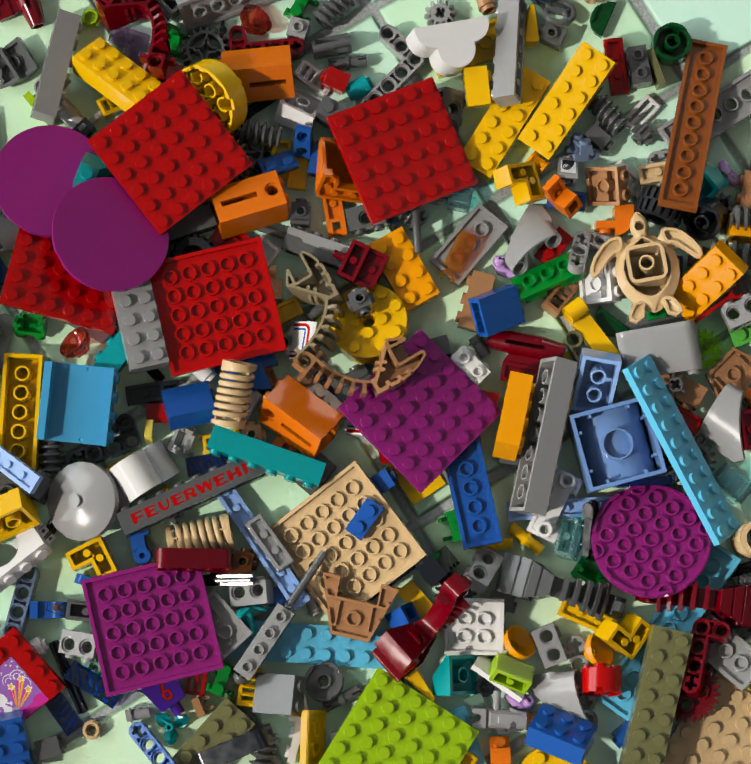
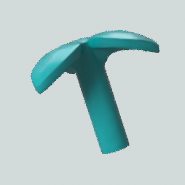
[236,605,268,638]
[155,713,190,746]

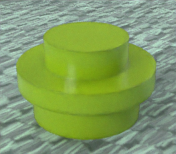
[81,9,101,28]

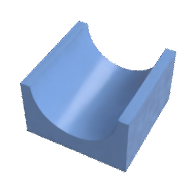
[567,398,667,495]

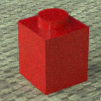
[319,66,351,95]

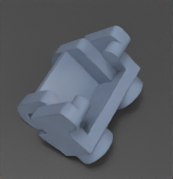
[564,132,600,162]

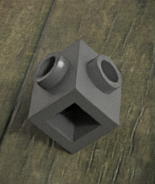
[346,287,376,319]

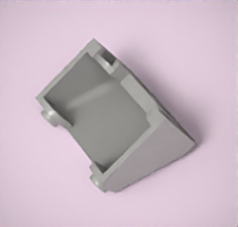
[616,320,704,382]

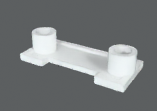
[526,469,584,544]

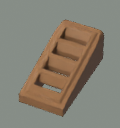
[541,283,580,319]

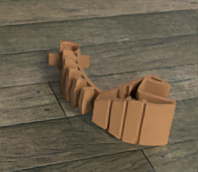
[291,337,426,398]

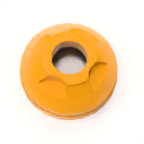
[503,625,535,660]
[584,632,614,667]

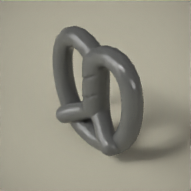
[543,0,577,26]

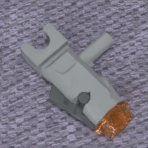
[471,690,534,735]

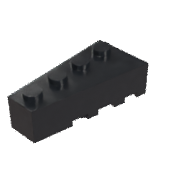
[416,545,460,588]

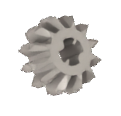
[424,0,456,26]

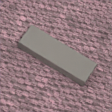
[244,513,294,573]

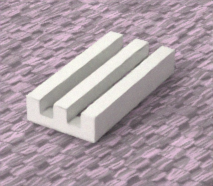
[625,94,661,134]

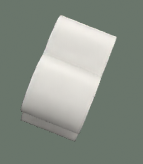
[406,16,489,77]
[108,440,182,513]

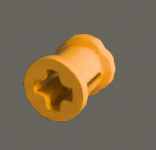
[525,151,550,176]

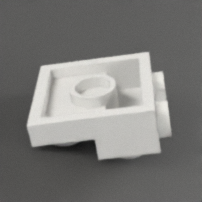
[579,262,623,306]

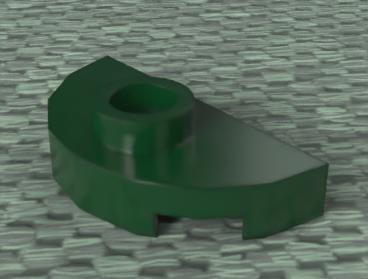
[590,1,616,38]
[595,306,630,338]

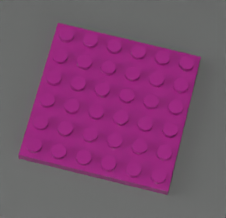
[337,329,502,494]
[81,562,224,698]

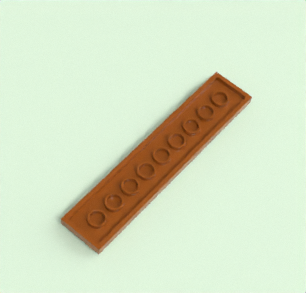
[657,39,728,213]

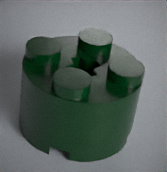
[651,22,692,66]

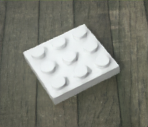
[444,598,504,656]

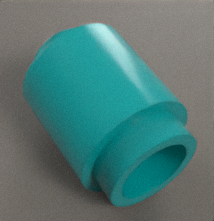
[345,75,374,101]

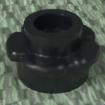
[475,678,495,697]

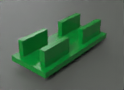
[510,251,586,304]

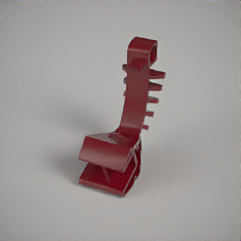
[94,0,176,79]
[372,572,472,683]
[635,582,751,629]

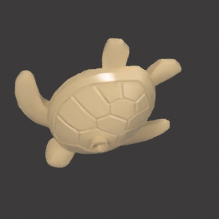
[590,212,703,324]

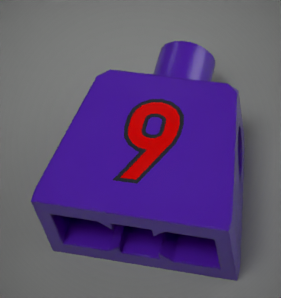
[140,680,185,717]

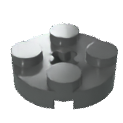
[305,662,344,703]

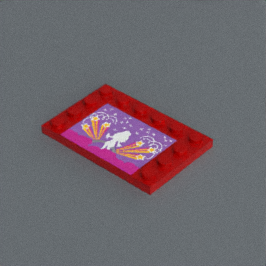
[0,626,66,720]

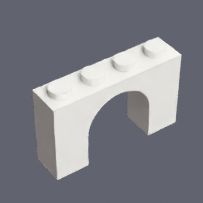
[0,526,53,593]

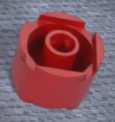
[582,663,622,697]

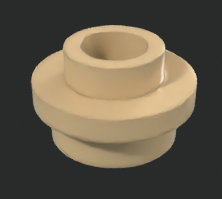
[82,720,102,740]

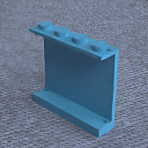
[36,361,120,447]

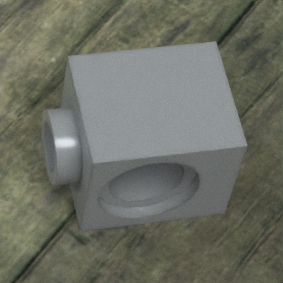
[286,16,311,45]

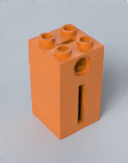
[218,45,295,102]
[210,170,291,239]
[257,375,343,459]

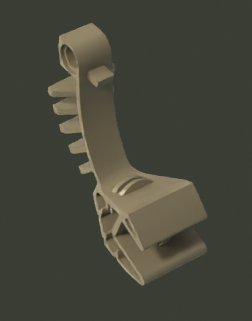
[286,251,345,380]

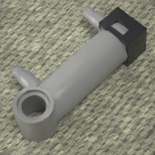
[34,79,103,139]

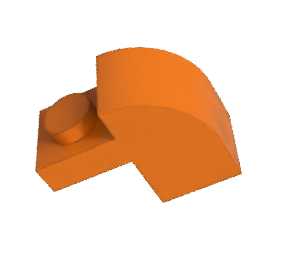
[542,174,583,219]
[594,204,634,237]
[489,736,511,764]

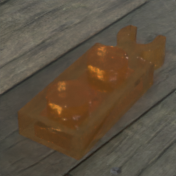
[440,230,478,284]

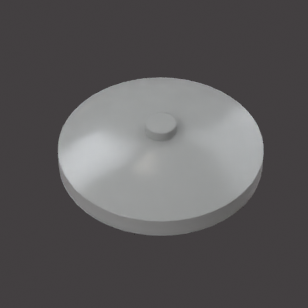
[47,462,119,541]

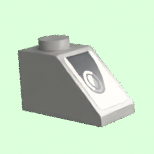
[556,156,578,187]

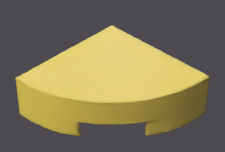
[144,419,154,445]

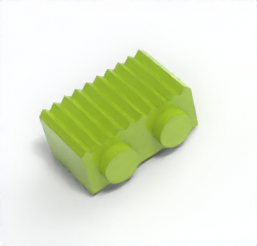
[489,653,534,694]

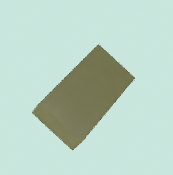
[647,48,666,90]

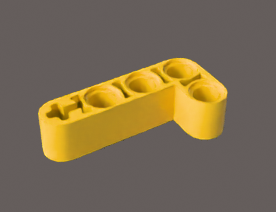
[561,296,620,354]

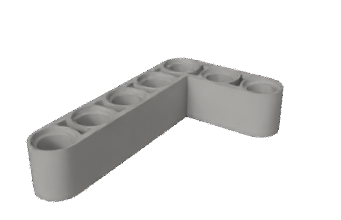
[358,24,424,105]

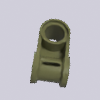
[563,330,592,366]

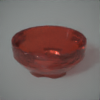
[240,4,272,35]
[60,327,90,359]

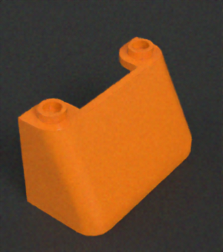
[315,137,362,203]

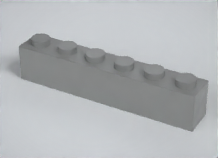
[491,0,527,107]
[30,9,83,124]

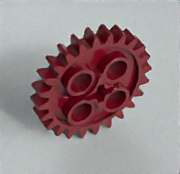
[675,664,721,724]

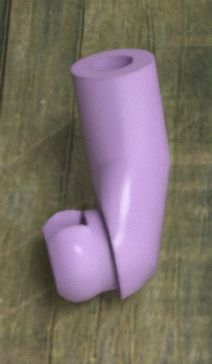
[504,694,534,710]

